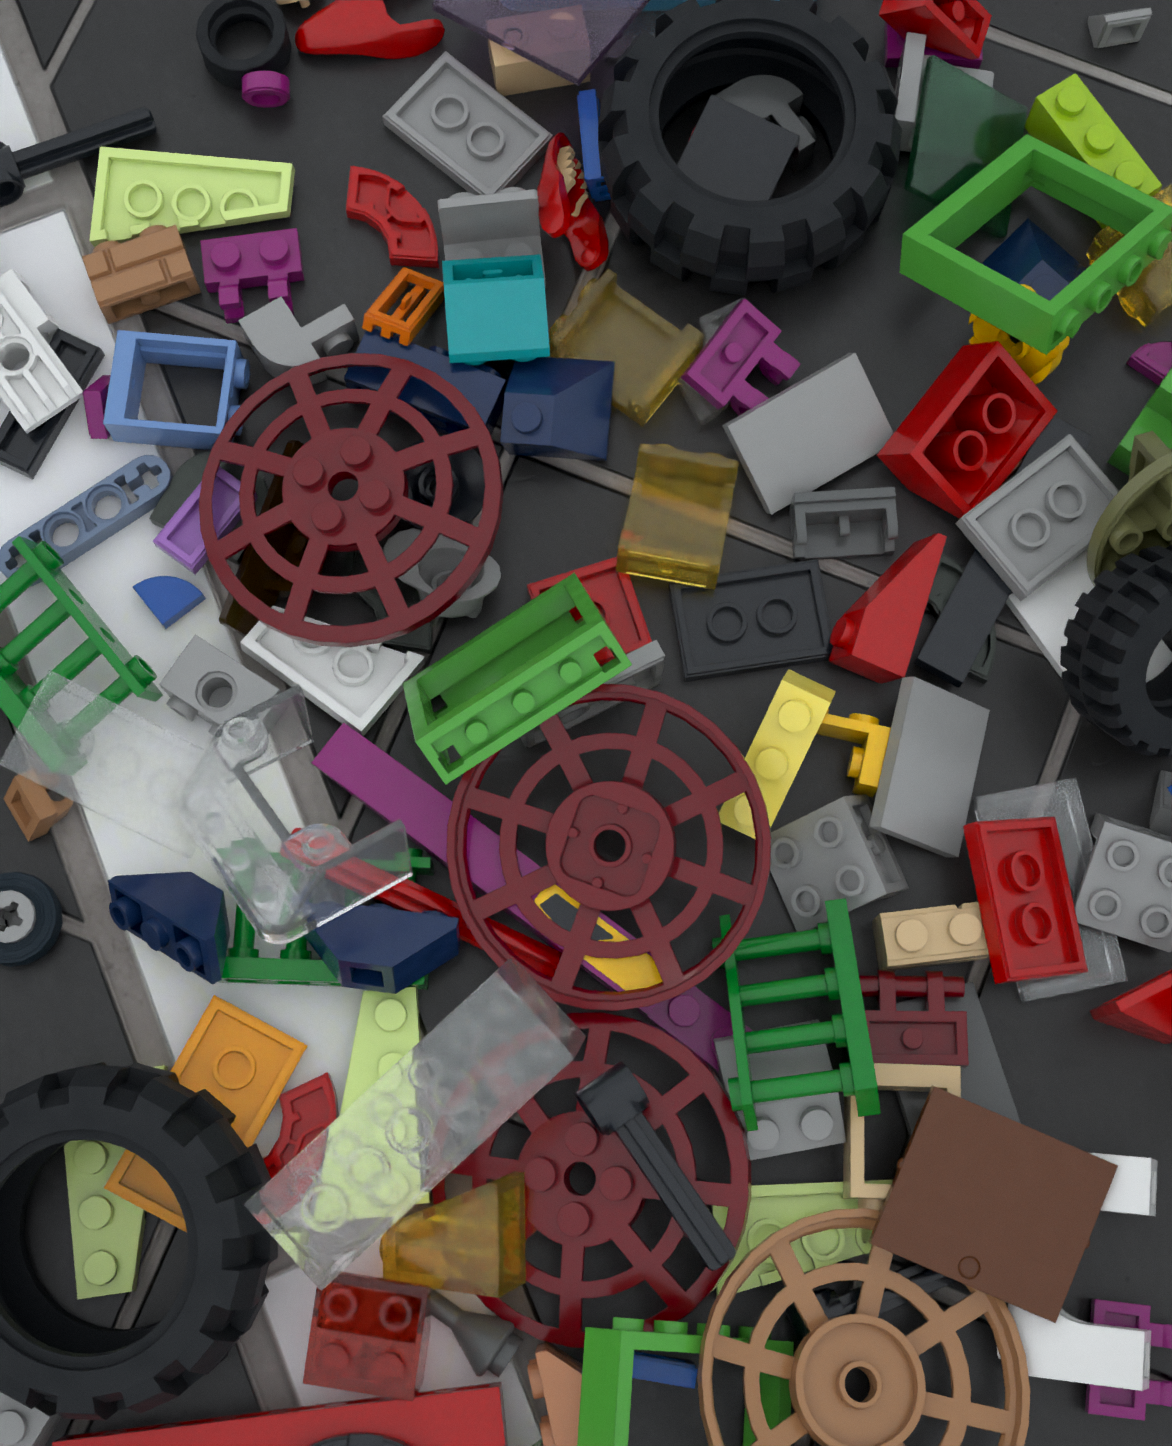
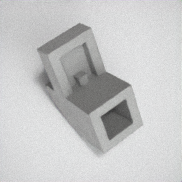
[238,296,360,384]

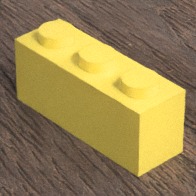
[719,669,836,839]

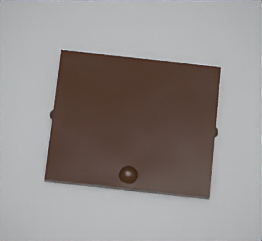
[868,1085,1118,1323]

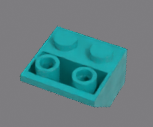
[442,254,550,365]

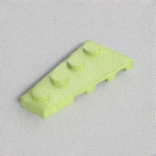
[89,147,295,247]
[322,987,431,1212]
[64,1065,168,1300]
[711,1179,893,1298]

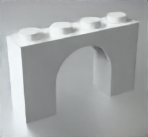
[997,1153,1158,1391]

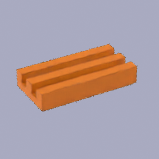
[362,267,445,346]

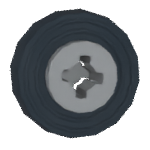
[0,872,63,967]

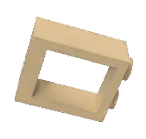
[843,1063,961,1211]

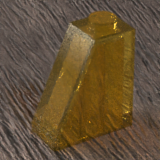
[379,1171,526,1298]

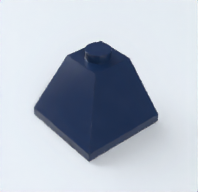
[981,218,1086,301]
[500,357,616,461]

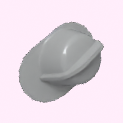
[383,528,501,618]

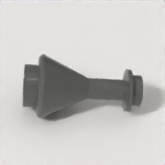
[403,1274,523,1378]

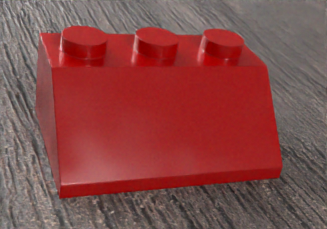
[877,341,1057,519]

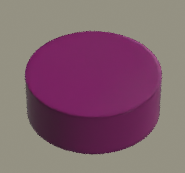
[241,71,290,108]

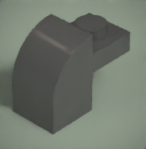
[715,75,816,174]

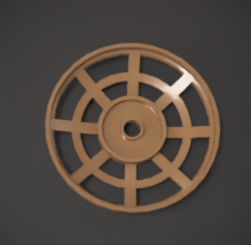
[697,1208,1030,1446]

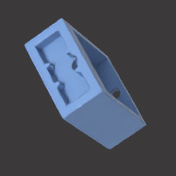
[103,330,250,450]

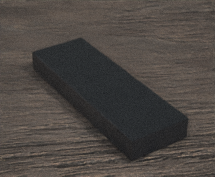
[0,328,105,480]

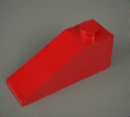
[828,533,947,684]

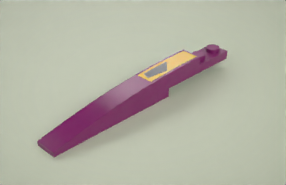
[311,722,753,1073]

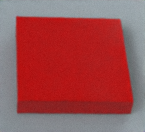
[526,555,652,666]

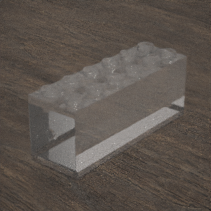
[244,956,586,1291]

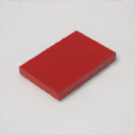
[963,816,1088,984]

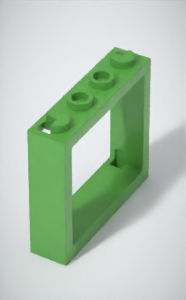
[899,134,1172,355]
[402,572,632,785]
[577,1317,794,1446]

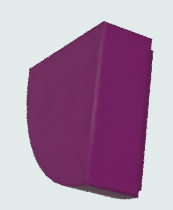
[1126,341,1172,385]
[83,375,110,439]

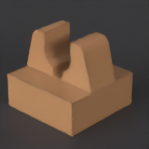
[4,769,73,842]

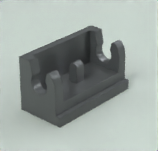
[789,487,898,561]

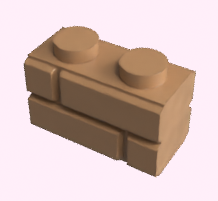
[82,225,201,324]

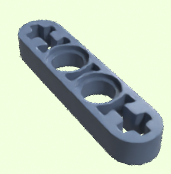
[0,455,173,587]

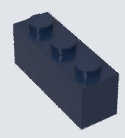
[344,328,506,435]

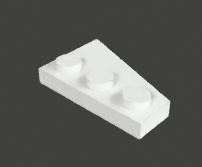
[240,605,425,736]

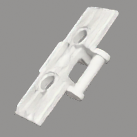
[0,268,83,434]

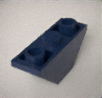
[108,872,230,985]
[296,897,460,994]

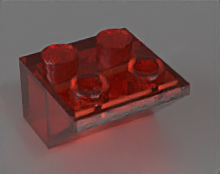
[303,1268,431,1401]

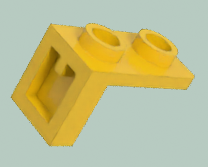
[816,709,891,797]

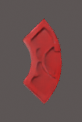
[346,166,439,268]
[263,1072,339,1215]

